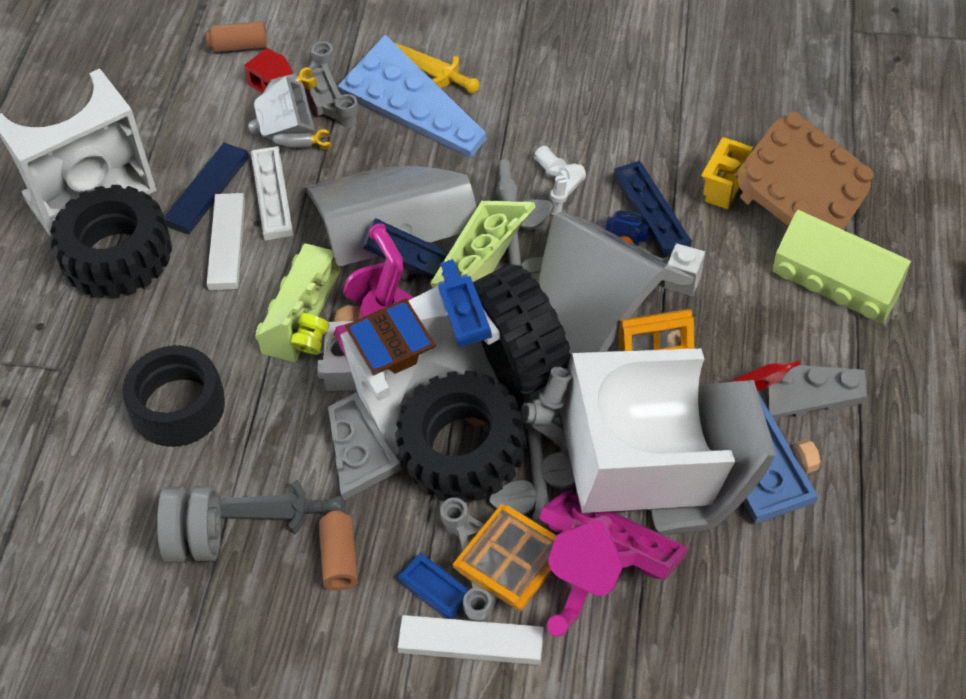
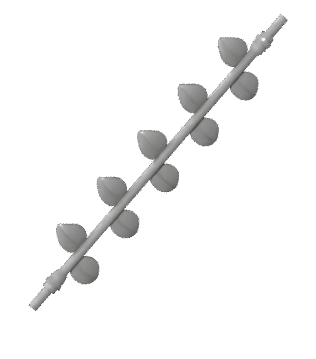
[483,159,575,554]

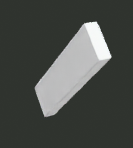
[251,146,294,241]
[207,193,245,290]
[398,615,544,665]

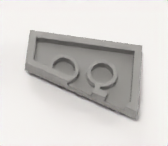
[767,363,867,421]
[328,392,402,500]

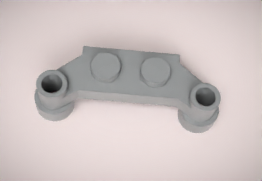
[306,41,358,127]
[440,498,508,622]

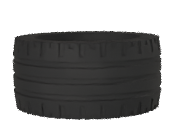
[123,345,225,447]

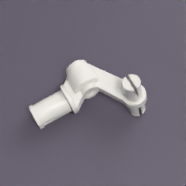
[534,146,586,215]

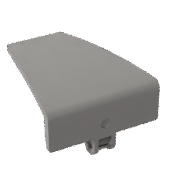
[305,166,477,280]
[539,212,694,355]
[650,380,775,535]

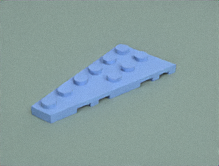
[337,35,487,158]

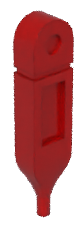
[728,360,801,391]

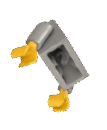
[248,67,332,150]

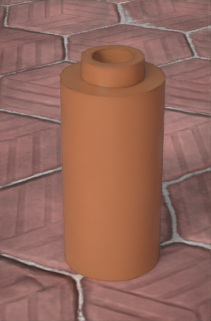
[206,21,267,53]
[319,511,358,591]

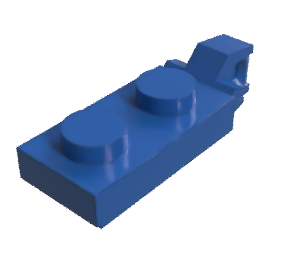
[438,259,492,347]

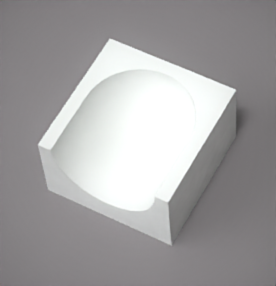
[559,348,735,513]

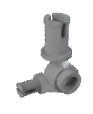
[521,367,572,457]

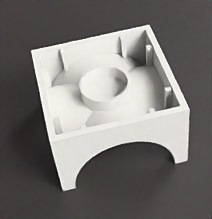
[0,69,157,236]
[340,275,500,461]

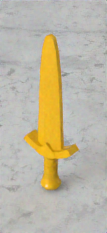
[393,42,480,94]

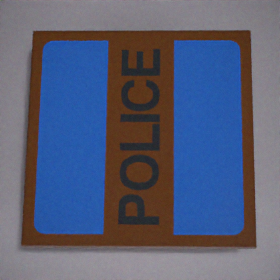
[345,298,436,376]

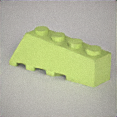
[430,201,536,288]
[256,243,341,363]

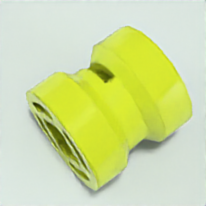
[289,313,330,355]

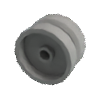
[157,485,221,563]

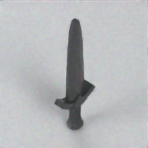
[219,480,345,534]

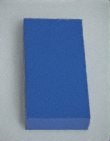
[397,553,469,619]

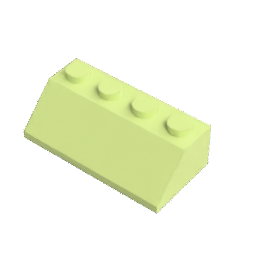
[772,209,911,324]

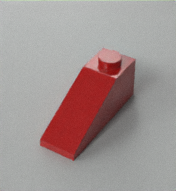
[244,47,293,94]

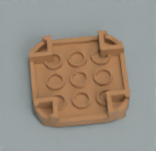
[735,112,873,230]

